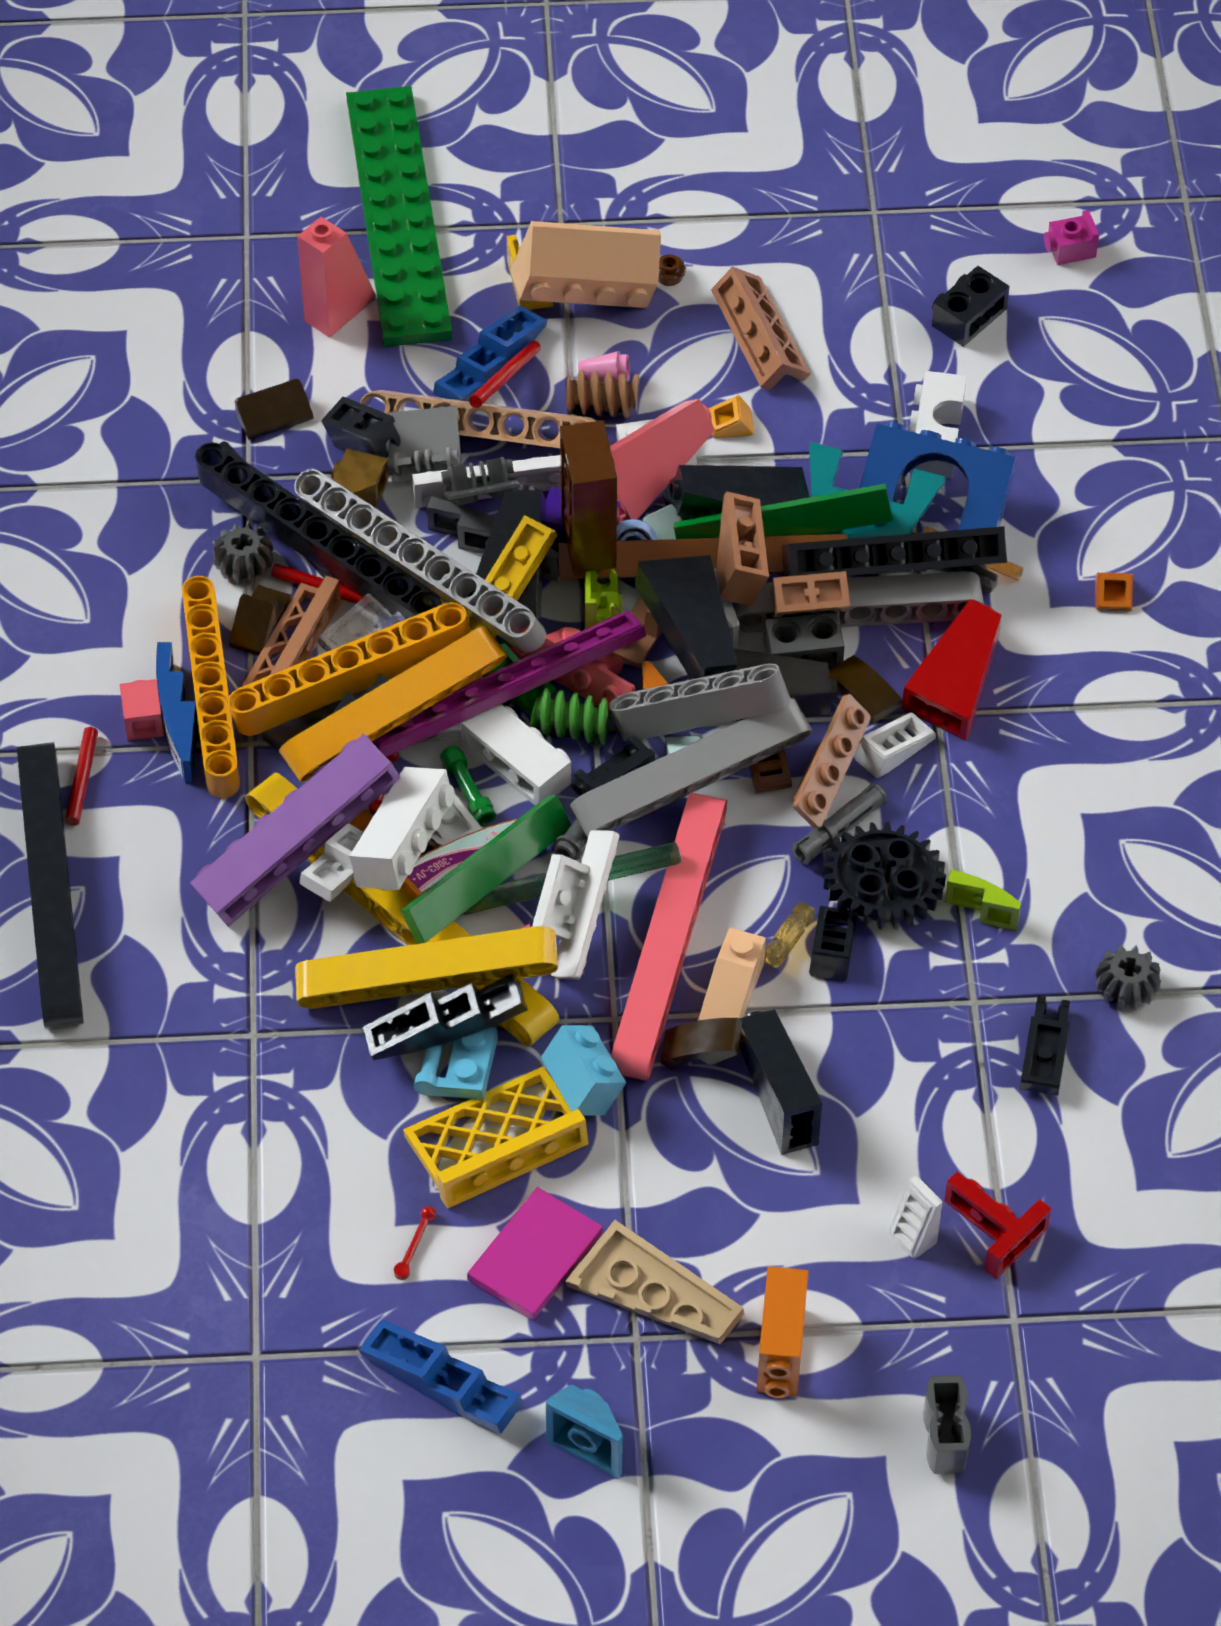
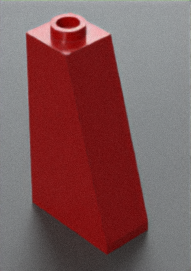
[902,599,1002,741]

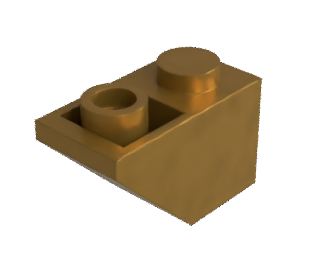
[331,449,388,511]

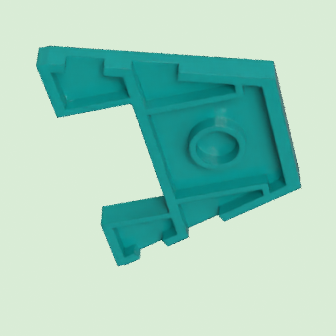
[809,442,946,539]

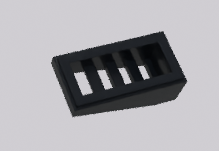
[809,906,856,981]

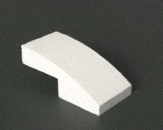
[300,823,364,902]

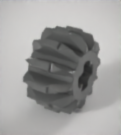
[213,522,274,584]
[1095,944,1161,1011]

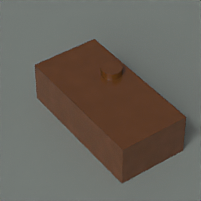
[560,420,617,574]

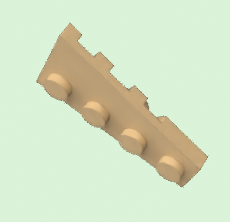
[566,1220,745,1344]

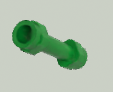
[440,746,497,827]

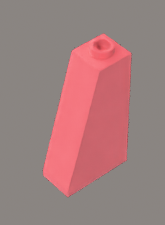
[297,217,376,338]
[610,399,715,523]

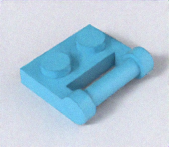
[413,1027,498,1099]

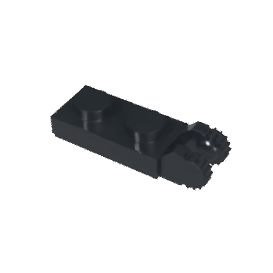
[1019,996,1070,1096]

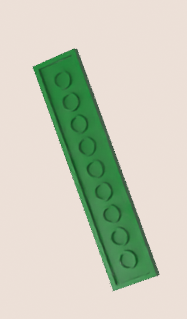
[346,86,452,347]

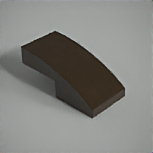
[825,655,903,723]
[660,1018,743,1070]

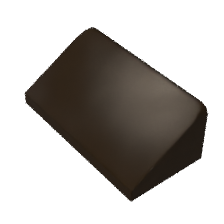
[234,378,314,440]

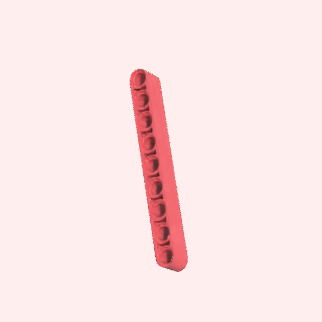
[611,792,728,1081]

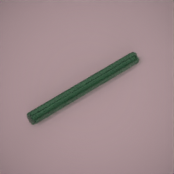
[463,842,681,915]

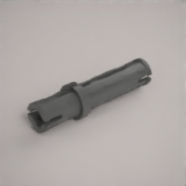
[791,783,887,865]

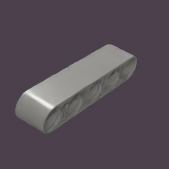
[609,663,791,741]

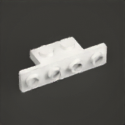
[532,830,619,980]

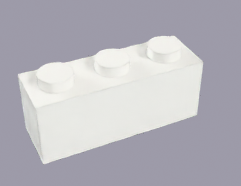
[461,704,571,805]

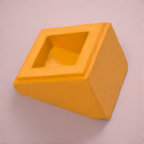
[708,395,754,438]

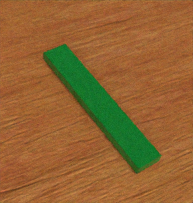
[673,483,893,539]
[400,795,571,944]

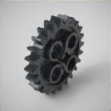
[822,822,946,930]

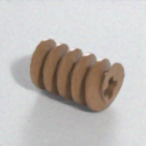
[566,370,639,418]

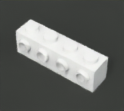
[349,767,455,890]

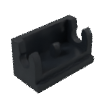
[321,396,401,458]
[571,735,655,796]

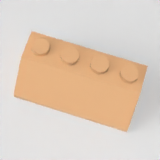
[511,221,661,308]

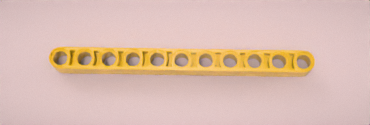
[245,772,560,1047]

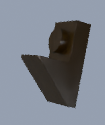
[229,585,291,656]

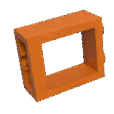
[757,1266,808,1398]

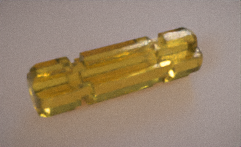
[765,902,815,967]

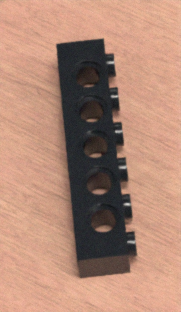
[782,526,1007,577]

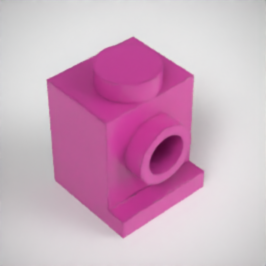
[1044,210,1099,265]

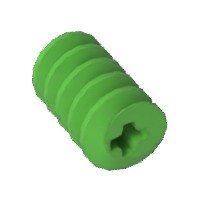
[530,687,611,746]

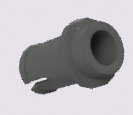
[554,818,588,860]

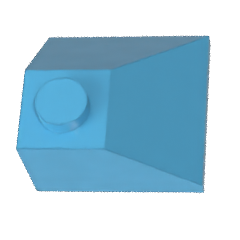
[546,1384,623,1479]

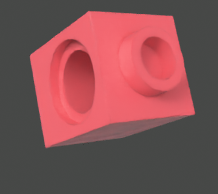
[120,679,164,741]

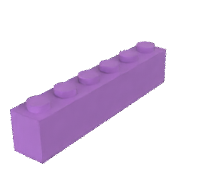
[190,733,401,927]

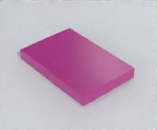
[467,1187,603,1321]

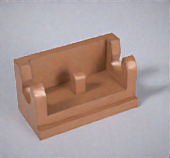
[770,571,851,618]

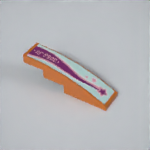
[401,819,517,899]

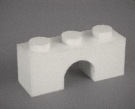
[909,371,967,478]

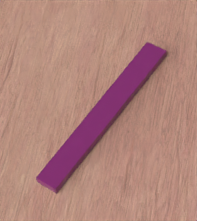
[372,610,647,757]

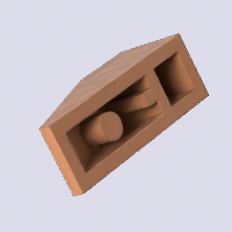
[716,491,769,606]

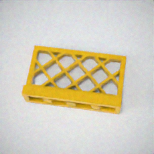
[403,1066,589,1209]

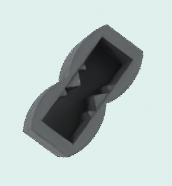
[923,1375,971,1474]

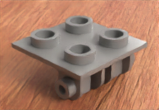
[387,406,462,483]

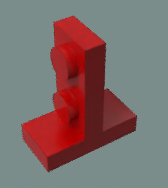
[944,1171,1052,1279]

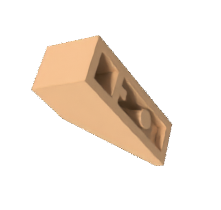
[698,927,766,1021]

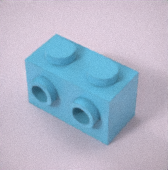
[541,1025,626,1115]

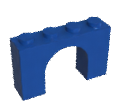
[859,422,1017,530]

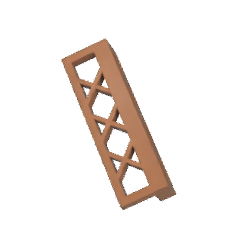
[711,266,811,390]
[241,576,341,687]

